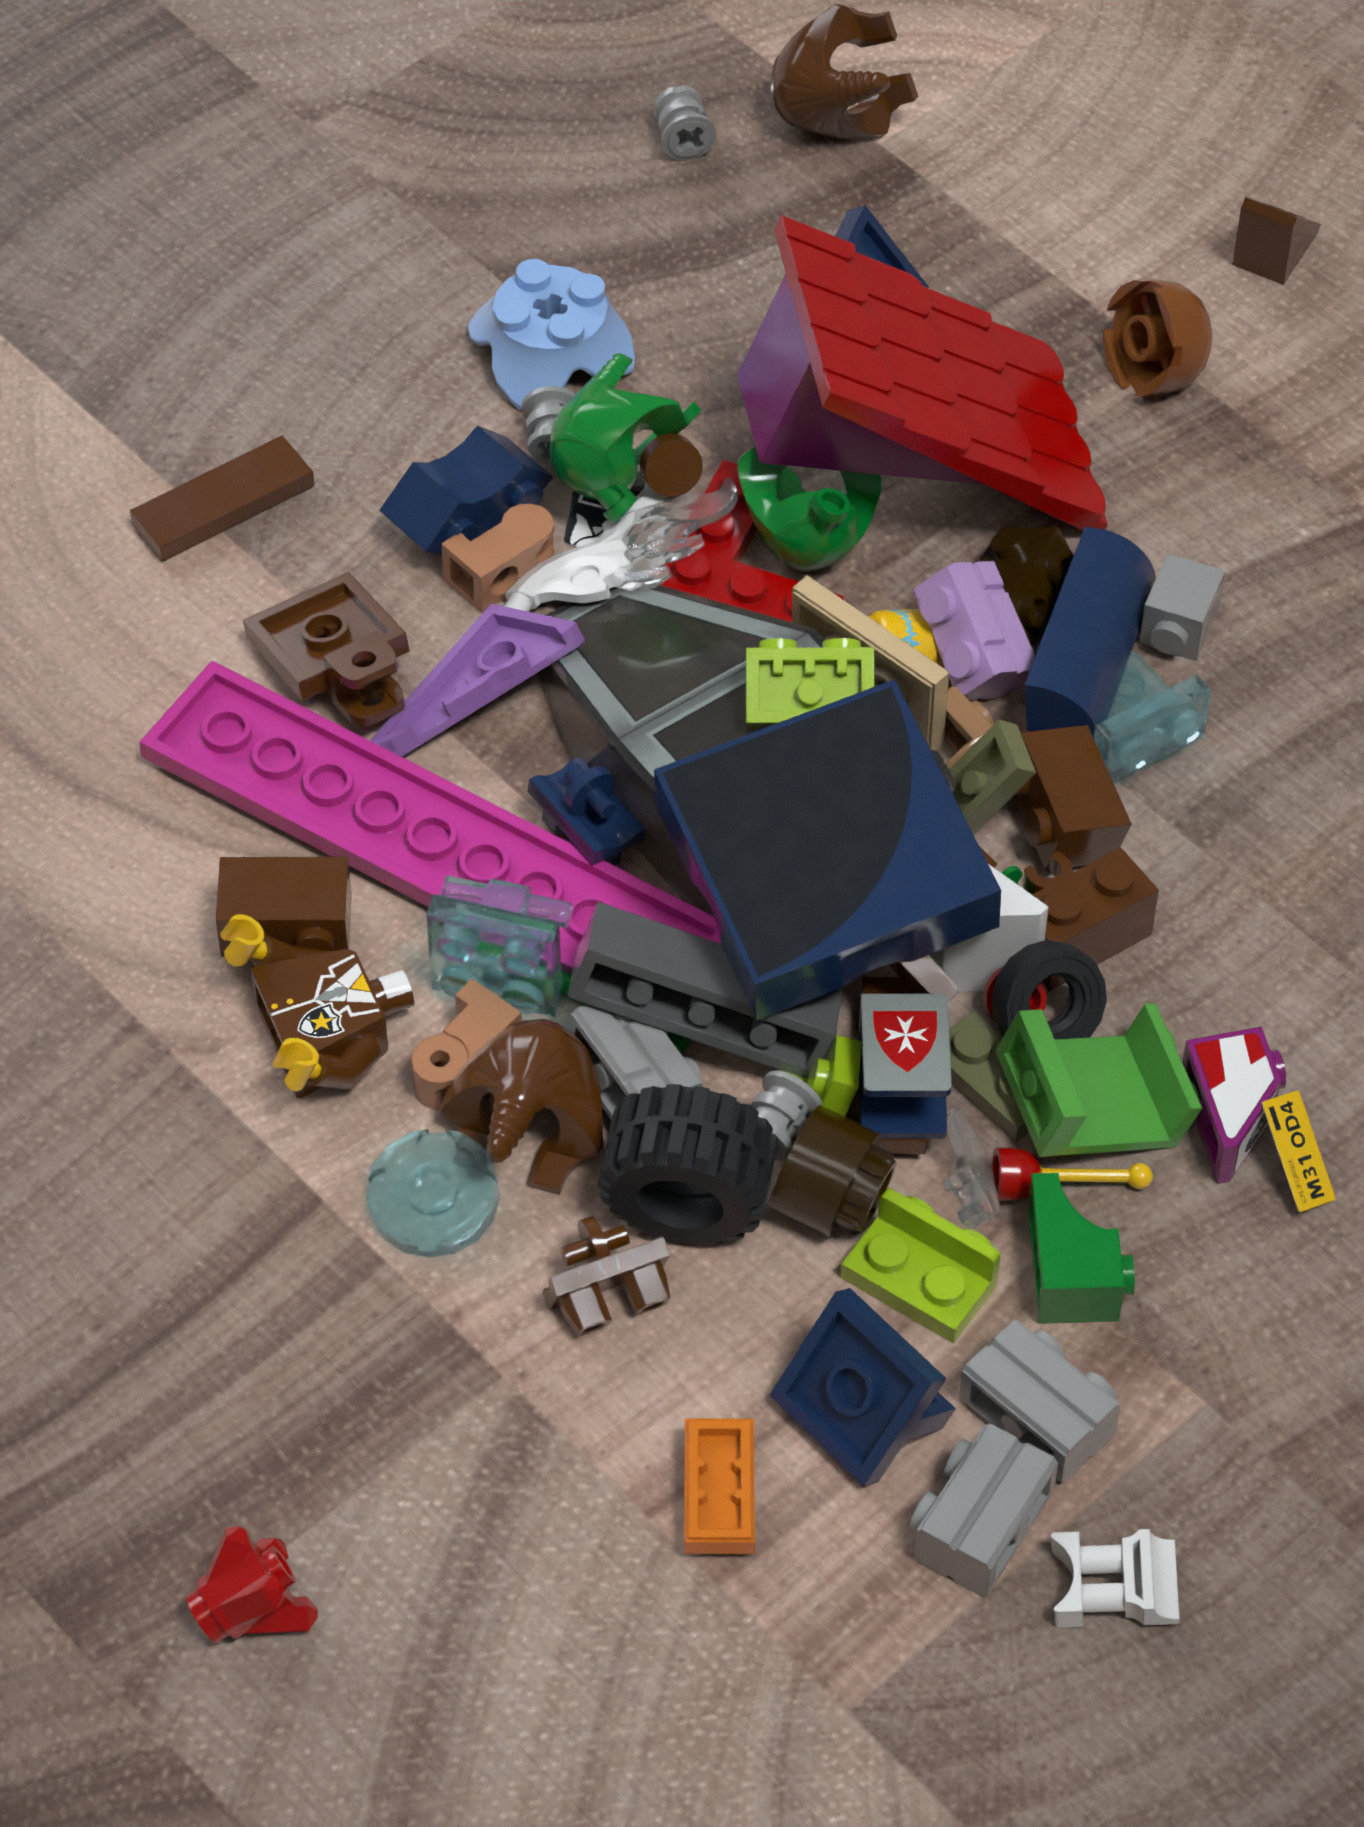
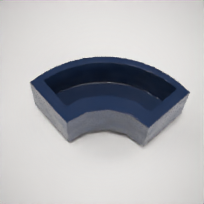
[379,425,553,554]

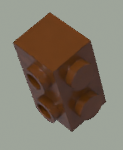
[1013,725,1132,870]
[216,857,352,960]

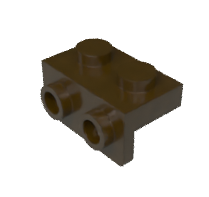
[978,527,1074,647]

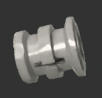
[654,85,716,161]
[522,386,576,466]
[750,1070,822,1161]

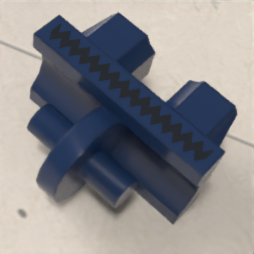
[527,757,646,866]

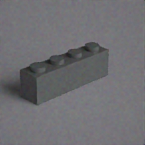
[567,902,842,1079]

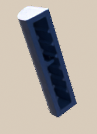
[1025,527,1156,741]

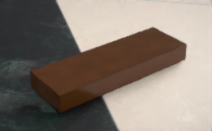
[130,435,314,561]

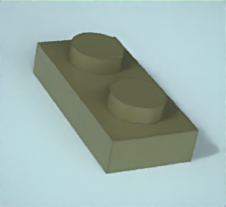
[944,719,1036,835]
[949,1011,1029,1142]

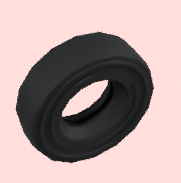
[991,940,1107,1039]

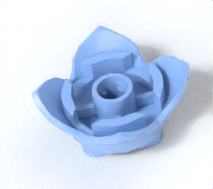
[468,259,635,410]

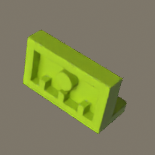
[746,638,874,728]
[840,1188,1001,1344]

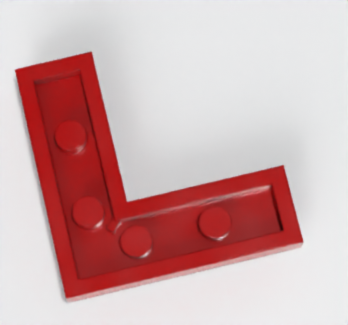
[654,460,844,627]

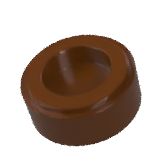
[640,433,703,497]

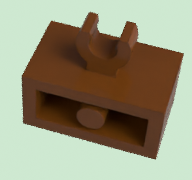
[1023,847,1159,991]

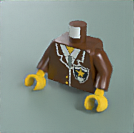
[220,914,415,1099]

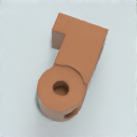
[442,503,554,613]
[411,978,522,1110]

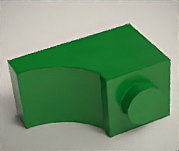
[1027,1173,1135,1324]

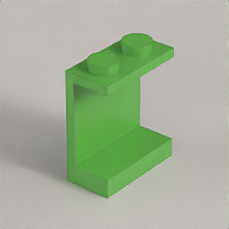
[995,1003,1202,1157]

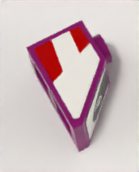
[1182,1026,1286,1184]

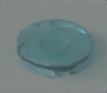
[367,1129,500,1258]

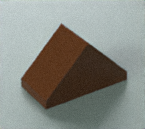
[1232,197,1321,285]

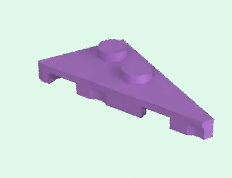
[370,604,585,757]

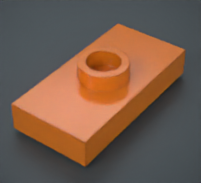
[684,1418,755,1554]

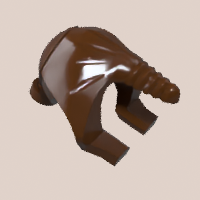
[770,4,919,140]
[441,1019,603,1195]

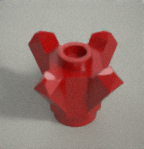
[185,1526,318,1644]

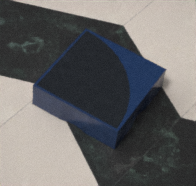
[654,679,1001,1020]

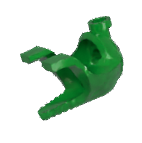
[550,353,701,523]
[738,446,883,572]

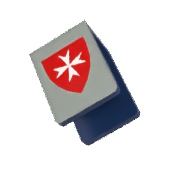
[858,994,952,1139]

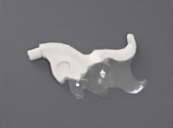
[504,465,738,612]

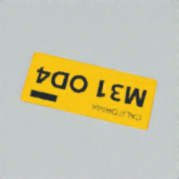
[1262,1090,1335,1212]

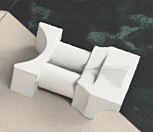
[1051,1529,1179,1628]

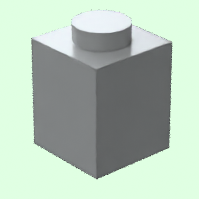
[1139,553,1225,661]

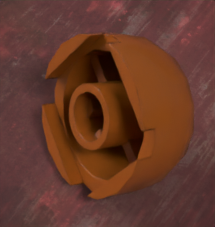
[1102,279,1213,397]

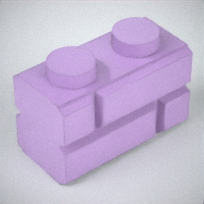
[912,561,1035,700]

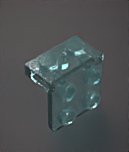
[1094,651,1212,783]

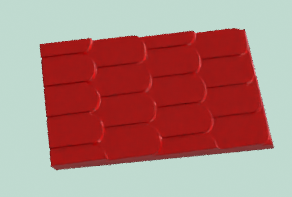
[737,215,1108,530]

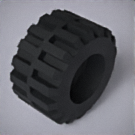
[598,1084,777,1245]

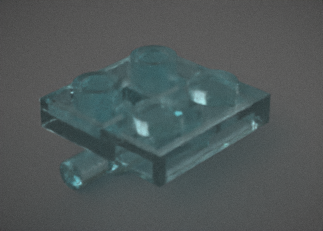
[426,875,573,1017]

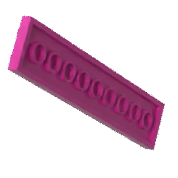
[139,660,721,975]

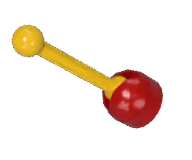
[991,1147,1153,1201]

